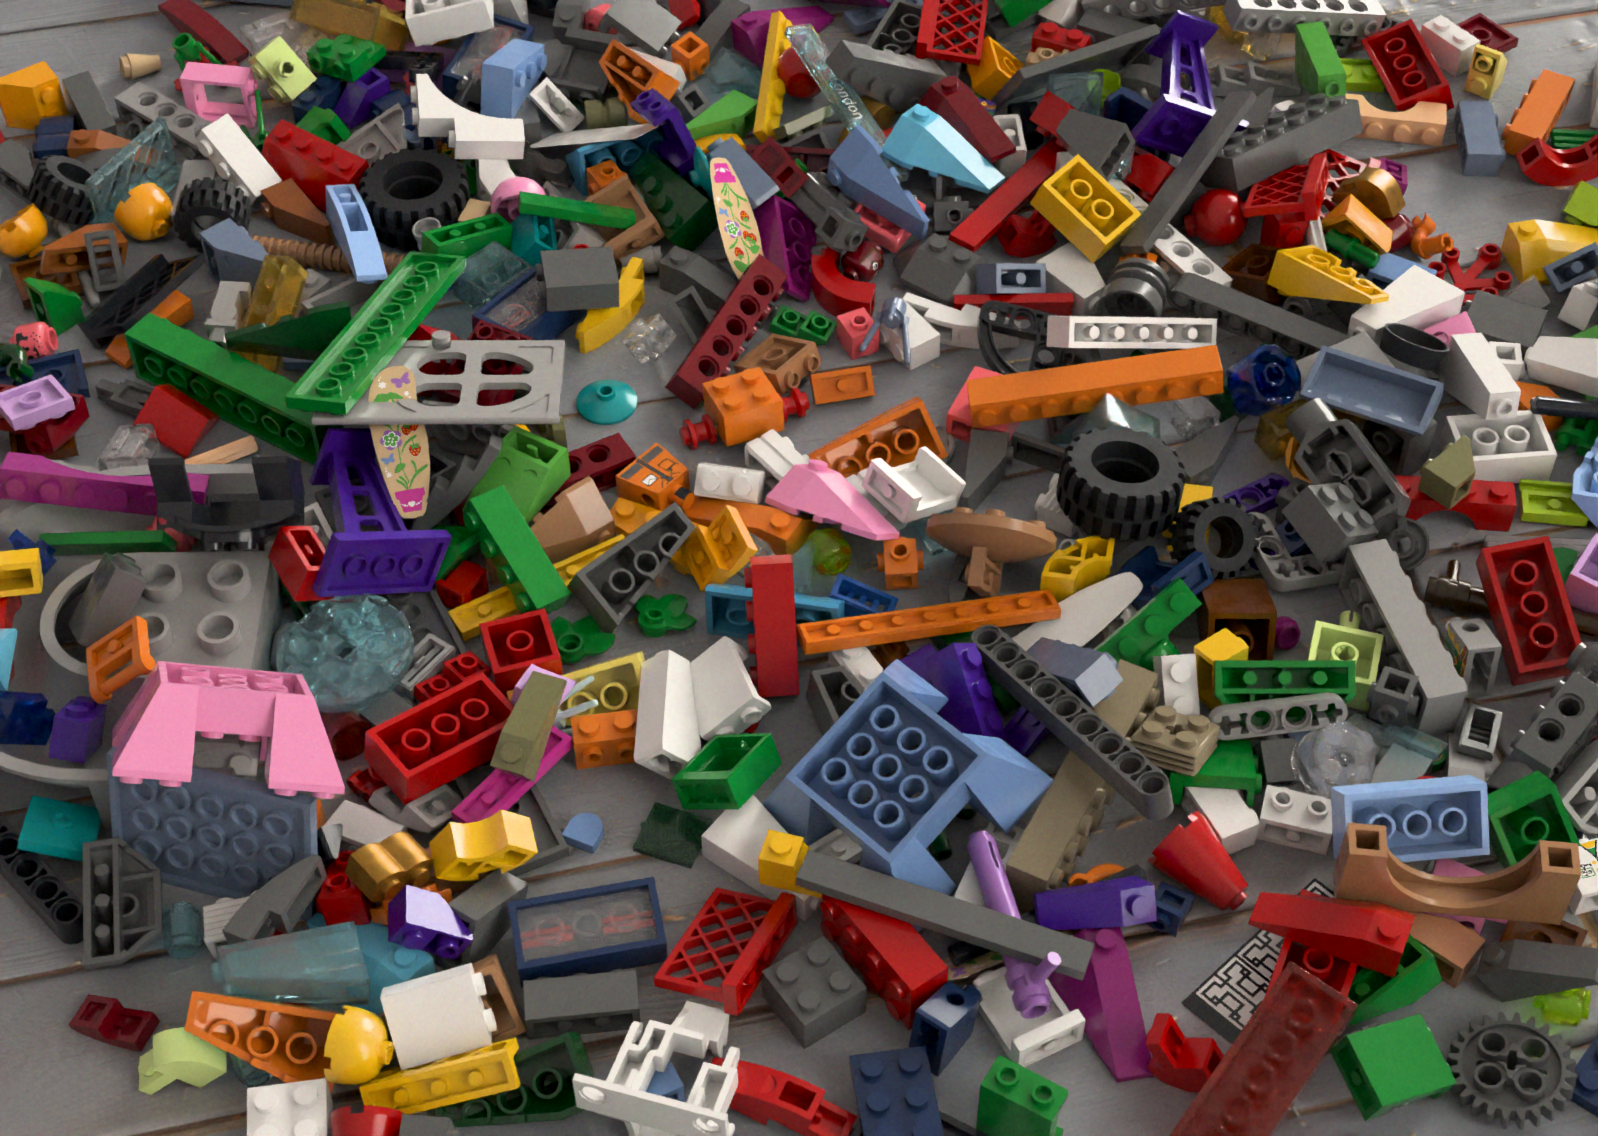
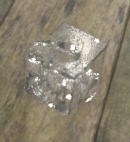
[622,313,677,364]

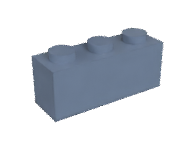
[1453,101,1505,177]

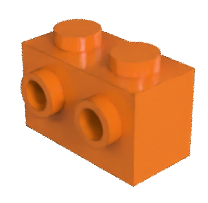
[571,709,638,770]

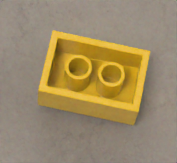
[1030,154,1141,263]

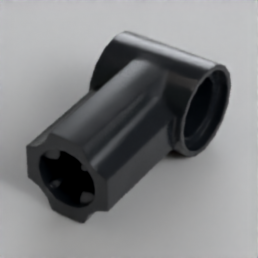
[1007,101,1044,150]

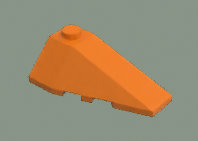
[808,396,948,478]
[681,495,818,559]
[184,991,345,1093]

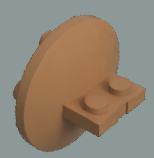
[925,507,1057,598]

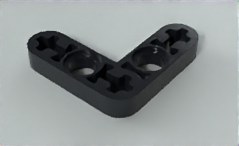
[373,50,444,84]

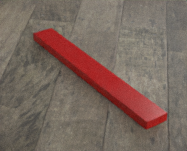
[948,136,1068,253]

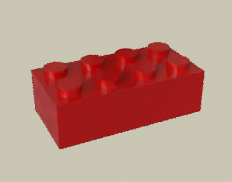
[1476,536,1581,686]
[364,672,514,805]
[820,864,948,1030]

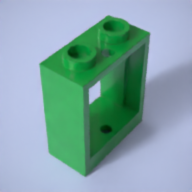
[671,733,782,810]

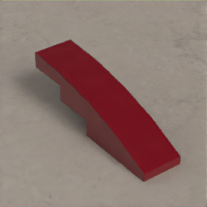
[158,0,249,65]

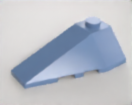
[827,124,929,240]

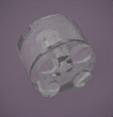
[1291,722,1376,799]

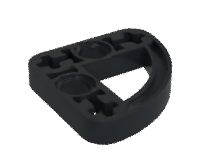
[977,300,1062,375]

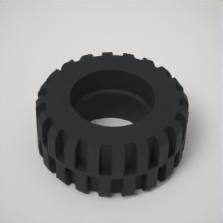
[358,148,470,251]
[1056,426,1186,542]

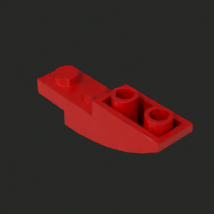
[711,1057,857,1136]

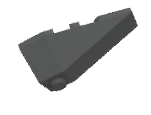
[659,246,776,329]

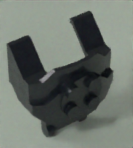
[148,456,304,552]

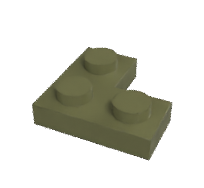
[773,104,834,141]

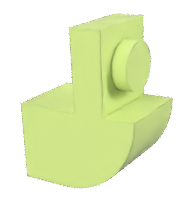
[138,1027,227,1095]

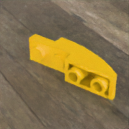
[575,257,645,354]

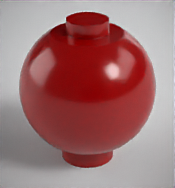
[777,44,830,99]
[1184,188,1250,247]

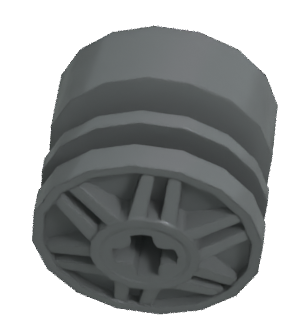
[1097,258,1171,317]

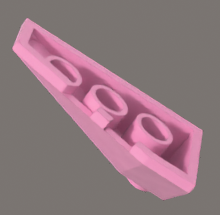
[765,460,900,541]

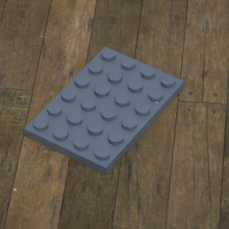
[107,746,318,921]

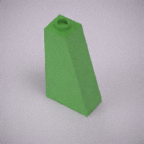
[1295,21,1346,97]

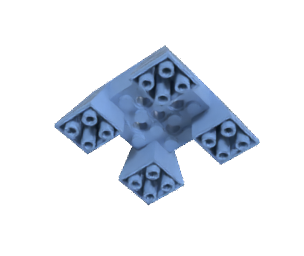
[762,659,1054,933]

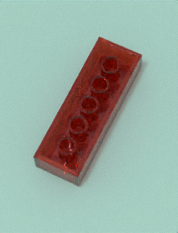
[1169,960,1358,1136]

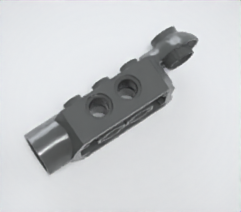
[1285,398,1430,571]
[1486,642,1598,794]

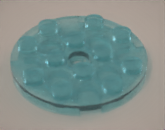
[276,593,414,713]

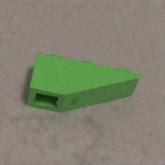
[686,89,758,140]

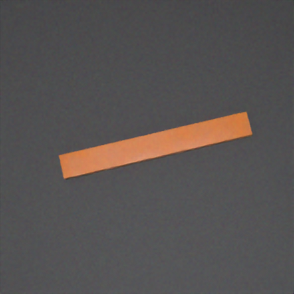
[796,589,1062,655]

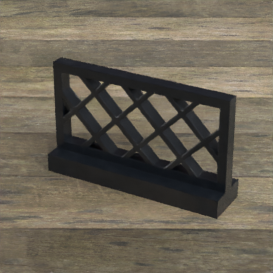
[77,254,205,348]

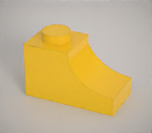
[758,829,822,898]

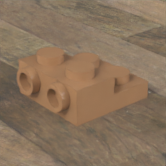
[733,333,822,395]

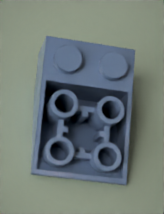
[199,218,286,306]

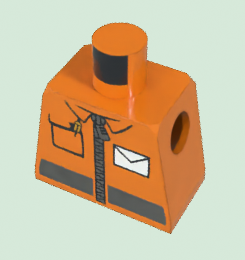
[615,443,695,511]

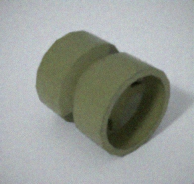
[584,97,627,130]

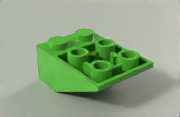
[462,426,571,524]

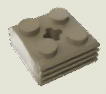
[1130,705,1220,777]

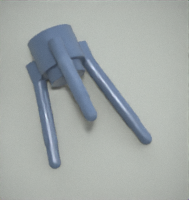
[859,296,911,365]

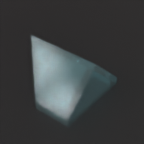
[791,541,816,593]

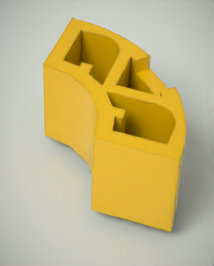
[1040,536,1115,603]
[429,810,538,881]

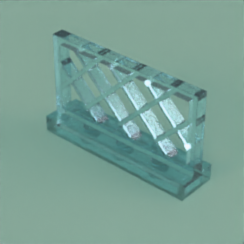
[85,117,182,233]

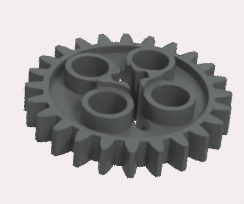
[1447,1012,1577,1130]

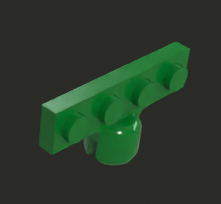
[1093,577,1202,672]

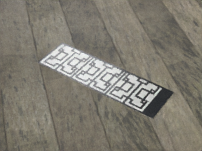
[1182,878,1334,1044]

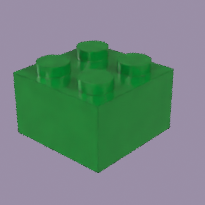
[1488,770,1580,868]

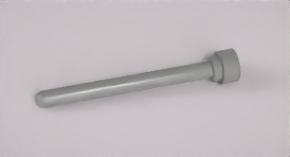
[47,215,101,307]

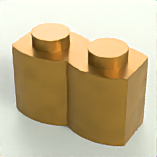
[345,831,434,902]

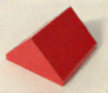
[132,383,220,459]

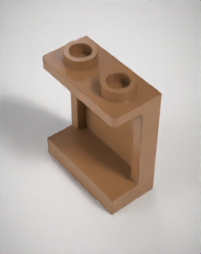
[585,175,666,267]

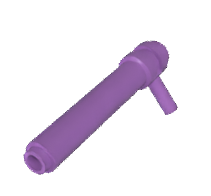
[967,831,1061,1019]

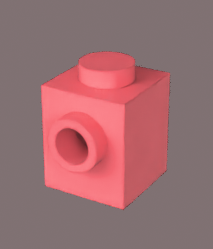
[836,307,880,360]

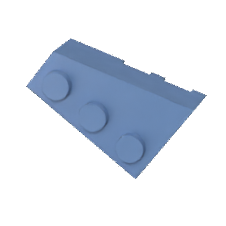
[480,38,547,119]

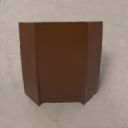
[1221,243,1284,305]

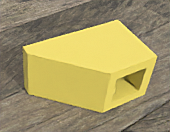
[1464,44,1508,99]

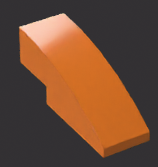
[105,289,194,369]

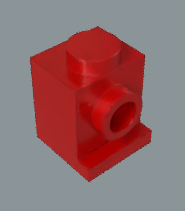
[436,560,489,610]

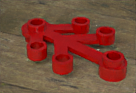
[1428,243,1513,306]

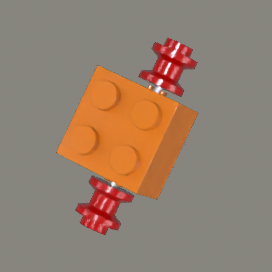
[679,367,809,450]

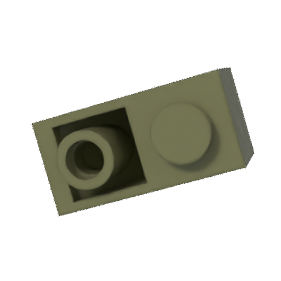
[1418,435,1476,510]

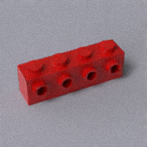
[744,554,799,697]

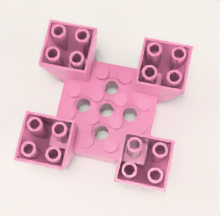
[112,661,345,799]

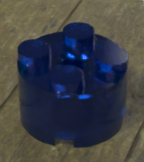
[1226,345,1301,416]

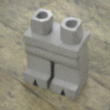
[204,281,260,359]

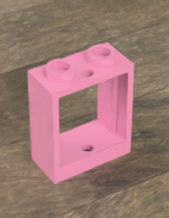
[179,62,263,128]

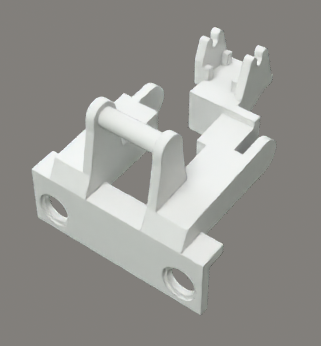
[572,1001,740,1136]

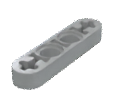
[1208,692,1348,740]

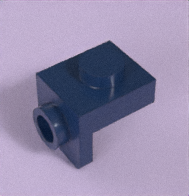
[1146,881,1195,937]

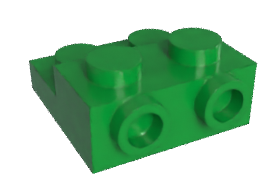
[306,34,387,83]

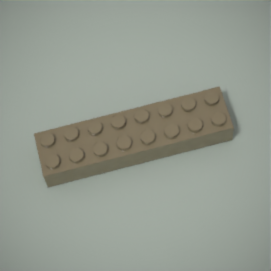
[1006,659,1161,914]

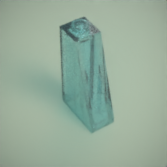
[211,921,370,1005]

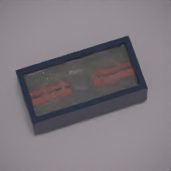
[442,14,534,112]
[472,261,587,340]
[508,877,667,988]

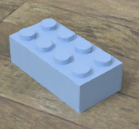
[1331,775,1490,862]

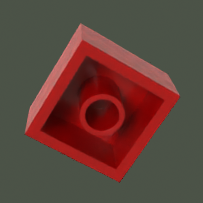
[479,608,563,698]

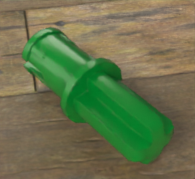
[1324,228,1380,269]

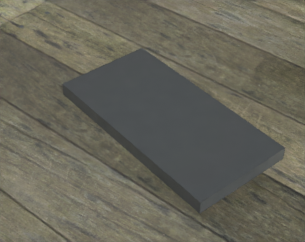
[991,24,1160,112]

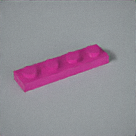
[451,725,574,824]

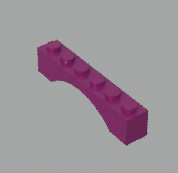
[0,452,209,517]

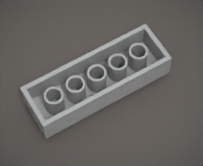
[1338,539,1468,741]

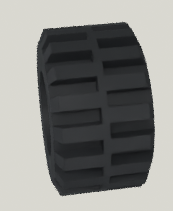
[27,155,109,225]
[173,177,252,253]
[1167,497,1259,579]

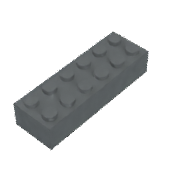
[1199,93,1363,192]

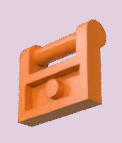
[86,615,156,704]

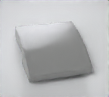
[368,784,463,833]

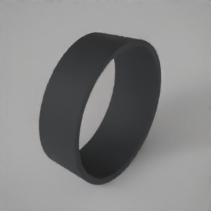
[1379,323,1450,370]

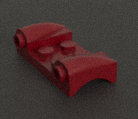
[0,384,90,456]

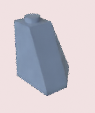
[705,137,780,210]

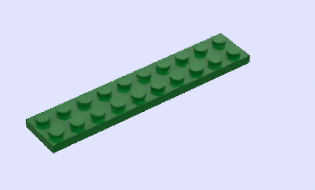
[285,251,466,415]

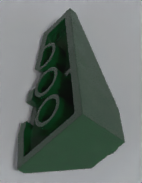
[225,301,352,361]
[434,1031,594,1128]

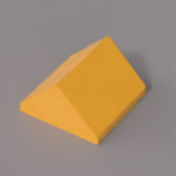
[1321,194,1393,256]

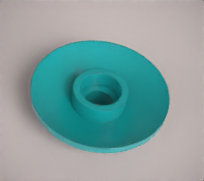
[689,146,714,202]
[576,379,637,425]

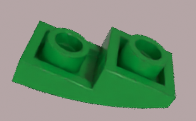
[768,304,837,345]

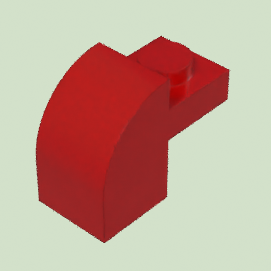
[996,209,1057,258]
[1145,1013,1228,1093]

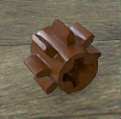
[870,641,910,671]

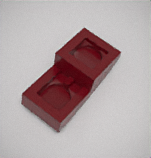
[750,136,809,199]
[69,994,160,1052]

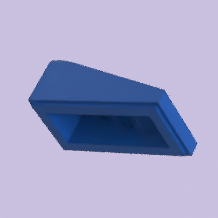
[828,573,898,617]

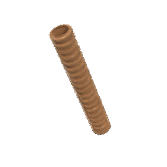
[252,235,406,275]

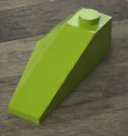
[1560,180,1598,228]

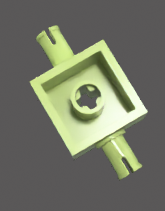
[247,35,317,103]
[1307,610,1384,711]

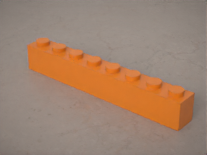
[966,345,1224,428]

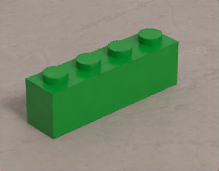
[463,485,571,614]

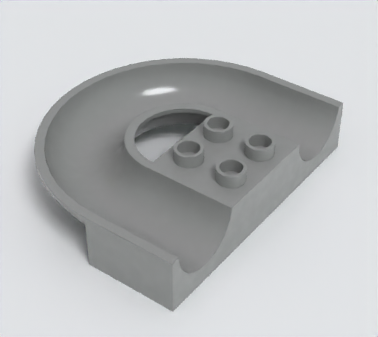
[0,464,285,831]

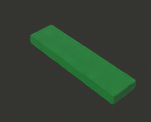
[518,191,636,230]
[38,530,177,556]

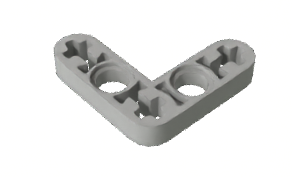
[1246,512,1345,592]

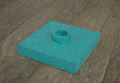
[17,795,101,862]

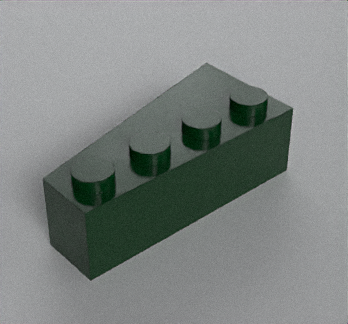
[629,151,719,251]

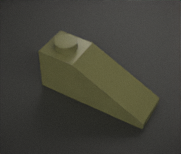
[490,671,567,782]

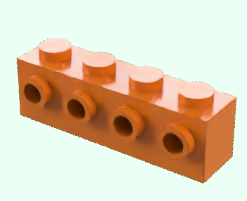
[1502,69,1575,157]

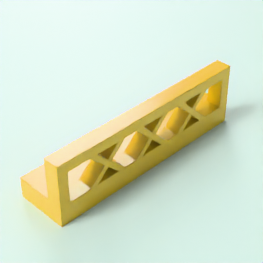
[359,1037,521,1115]

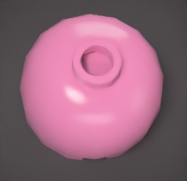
[491,177,546,224]

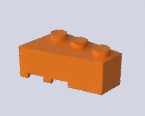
[599,39,681,124]

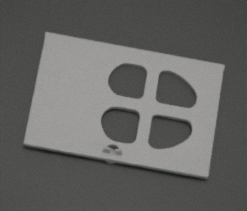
[311,330,565,425]

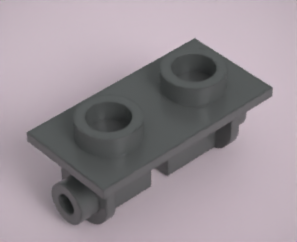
[449,69,481,112]

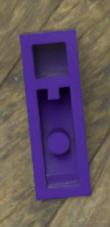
[1034,876,1157,930]

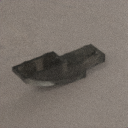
[507,138,575,189]

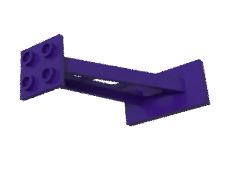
[1131,10,1249,157]
[309,428,452,597]

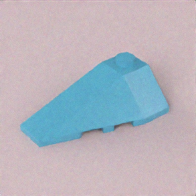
[307,912,436,1015]

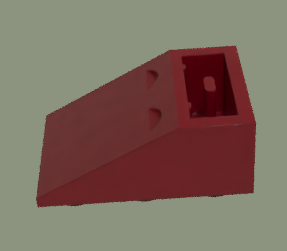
[435,319,533,406]

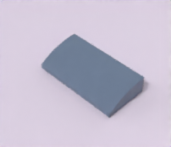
[1299,345,1444,437]

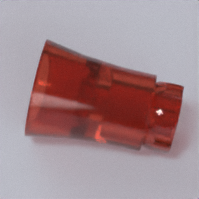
[313,687,372,761]

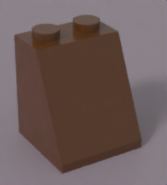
[1196,579,1277,660]

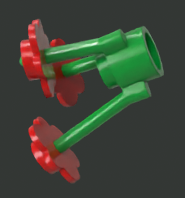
[172,33,239,91]

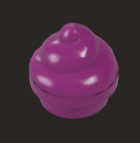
[1274,616,1301,649]

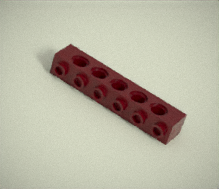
[665,254,788,409]
[449,432,636,526]

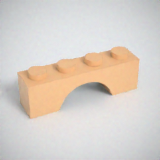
[1346,93,1447,146]

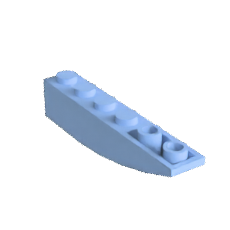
[325,184,387,284]

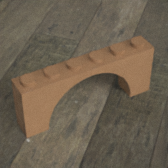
[1333,823,1581,925]

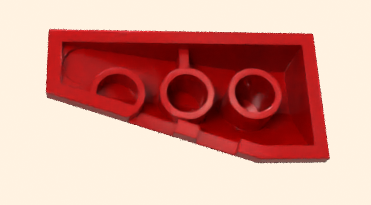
[1248,892,1415,978]

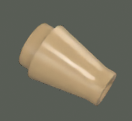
[119,53,161,80]

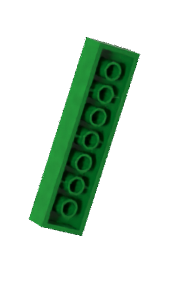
[124,312,344,466]

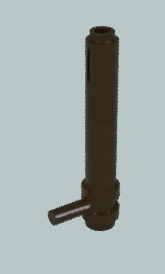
[1424,560,1598,642]

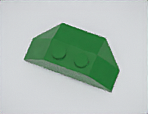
[1214,660,1356,731]

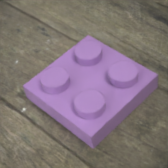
[0,374,76,431]

